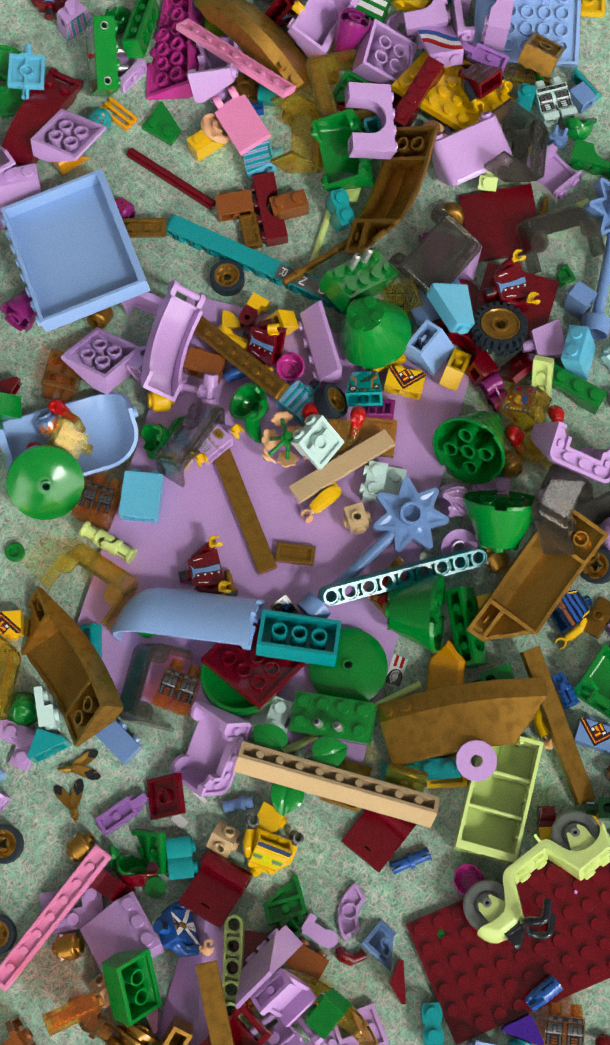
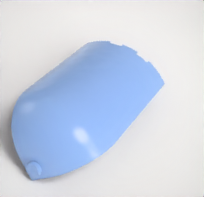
[0,392,139,487]
[112,587,265,650]

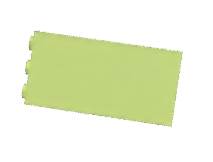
[452,735,544,865]

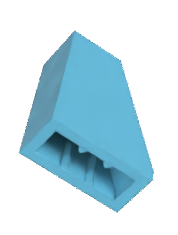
[426,283,475,334]

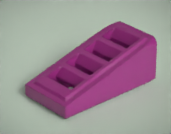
[365,399,395,422]

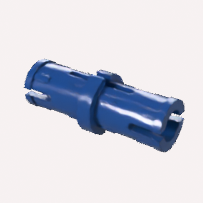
[389,847,432,875]

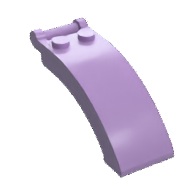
[141,279,206,402]

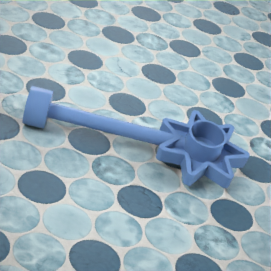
[580,178,610,340]
[296,477,449,619]

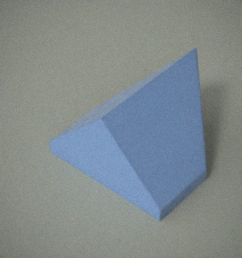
[361,919,396,971]

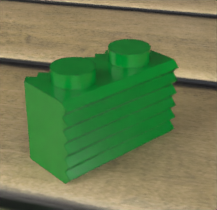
[304,987,352,1040]

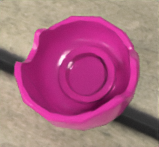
[276,352,305,382]
[453,863,485,895]

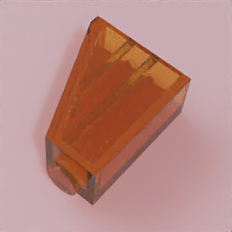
[42,991,105,1036]

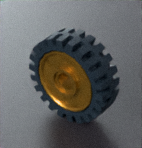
[471,302,528,356]

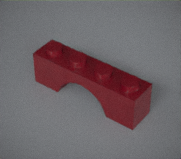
[393,55,445,127]
[250,172,288,247]
[437,319,500,387]

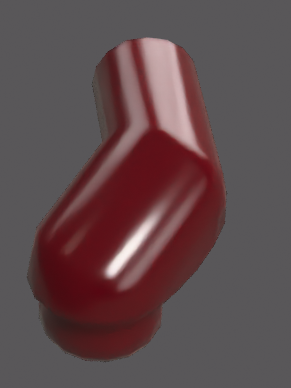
[335,947,367,966]

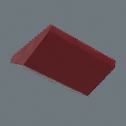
[388,959,406,1004]

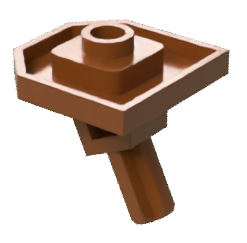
[2,1017,36,1045]

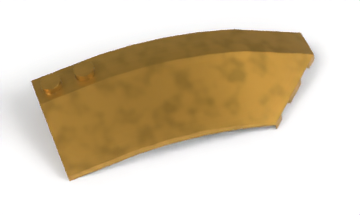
[193,0,319,101]
[345,125,438,255]
[466,498,609,642]
[21,587,124,747]
[378,677,548,768]

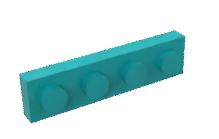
[381,757,462,783]

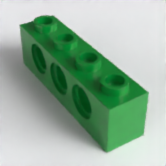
[121,0,160,59]
[445,586,489,668]

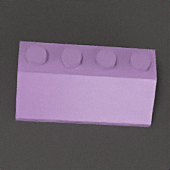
[298,300,342,387]

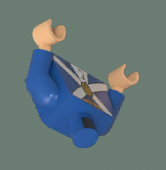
[153,902,215,957]

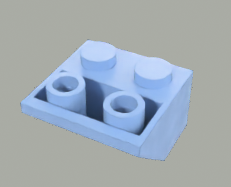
[404,319,455,376]

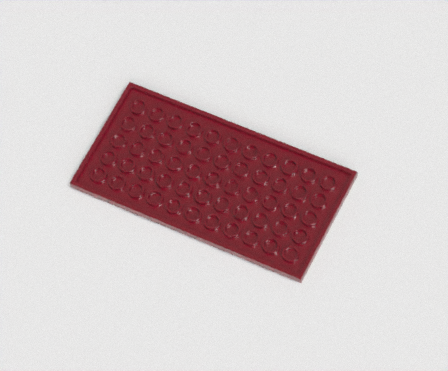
[406,862,610,1045]

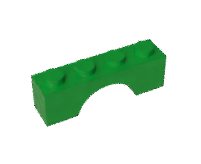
[568,139,610,179]
[529,364,608,415]

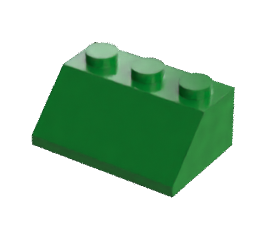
[101,947,162,1026]

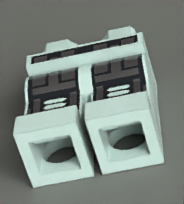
[534,76,578,128]

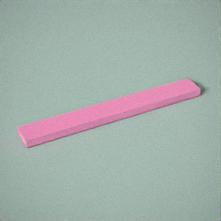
[176,18,296,98]
[0,844,112,991]

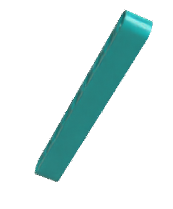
[318,547,487,606]

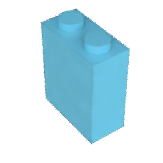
[561,325,596,381]
[119,469,165,523]

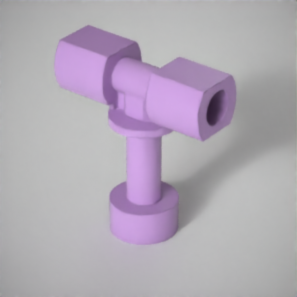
[179,373,218,413]

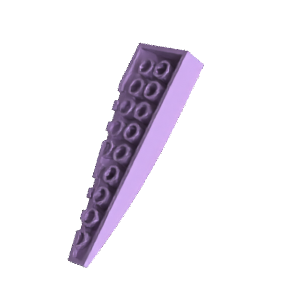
[157,859,230,1045]

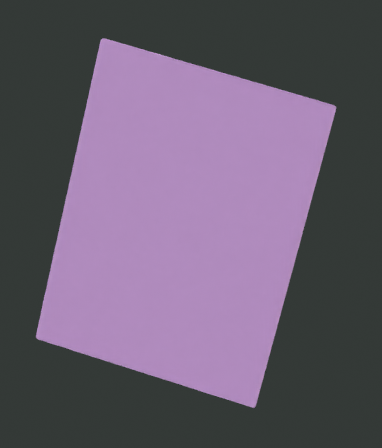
[77,297,469,764]

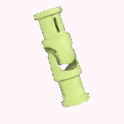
[79,521,137,564]

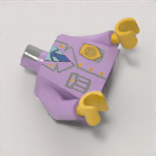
[187,419,245,468]

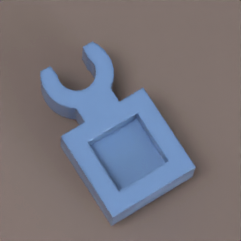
[547,125,569,150]

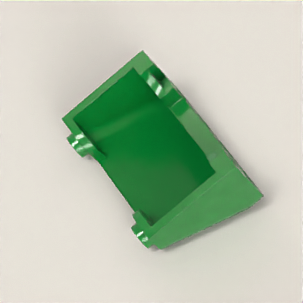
[310,108,375,192]
[574,643,610,719]

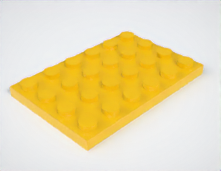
[391,50,516,131]

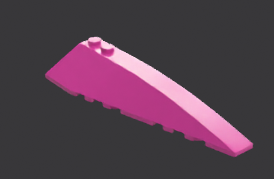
[146,0,202,100]

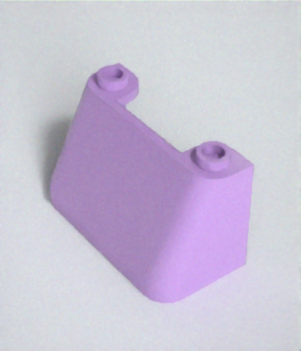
[287,0,360,65]
[187,36,244,104]
[431,111,513,186]
[531,421,610,483]
[169,701,252,797]

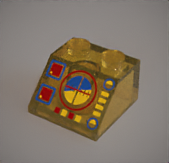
[499,383,552,433]

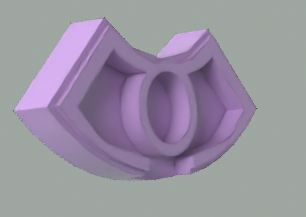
[337,882,367,940]

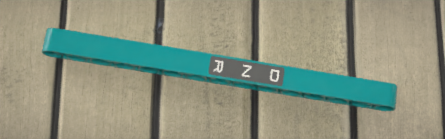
[167,214,414,328]

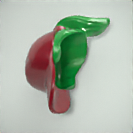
[109,845,159,887]

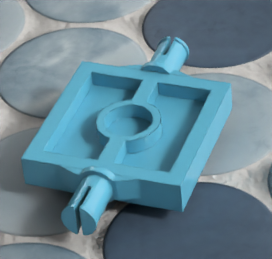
[7,43,46,100]

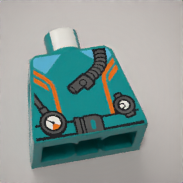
[346,367,383,407]

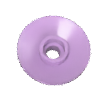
[441,529,478,566]

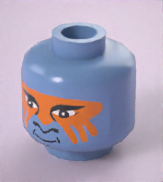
[36,411,64,441]

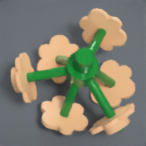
[261,411,307,468]

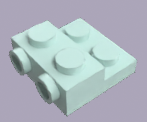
[291,414,344,470]
[359,460,407,504]
[33,686,64,734]
[245,696,293,734]

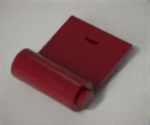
[341,810,417,873]
[178,849,253,929]

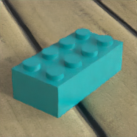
[256,609,342,667]

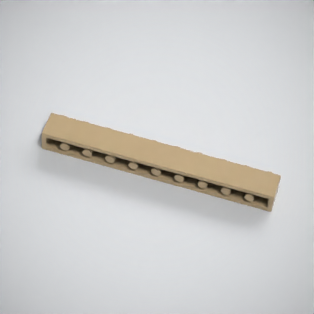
[233,741,440,828]

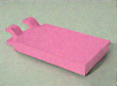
[212,86,271,155]

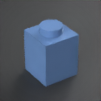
[569,81,597,114]

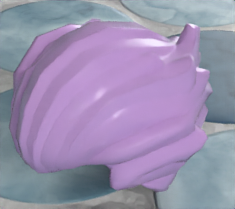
[437,482,469,518]

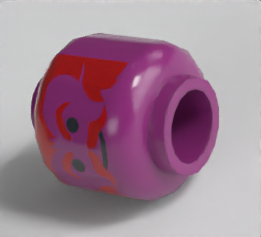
[115,197,136,218]

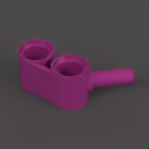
[479,372,519,423]

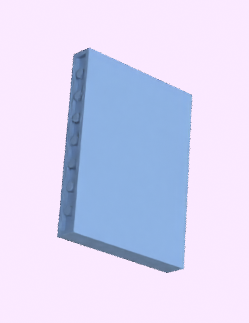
[0,168,151,332]

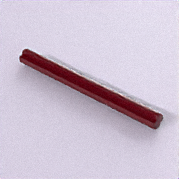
[126,148,216,210]

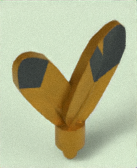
[58,750,101,780]
[54,779,84,823]

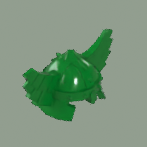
[229,381,269,443]

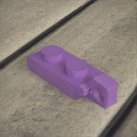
[462,42,510,74]
[94,792,149,837]

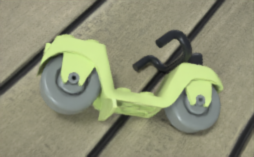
[463,811,610,952]

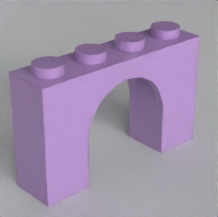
[403,0,451,36]
[344,82,398,159]

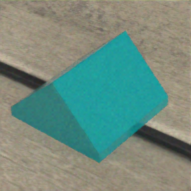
[27,728,72,764]

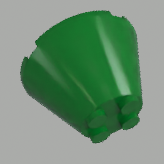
[338,296,412,369]
[432,411,505,484]
[462,490,541,553]
[385,573,445,653]

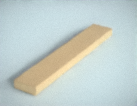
[289,429,395,504]

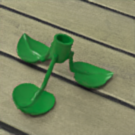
[253,724,348,816]

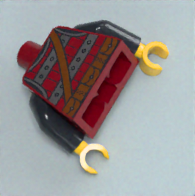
[458,63,513,115]

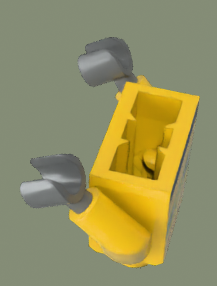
[243,814,304,877]

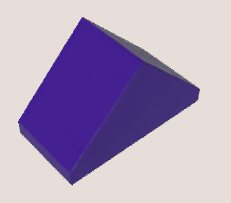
[501,1014,544,1045]

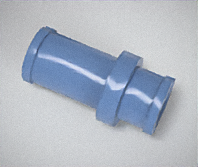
[222,795,255,813]

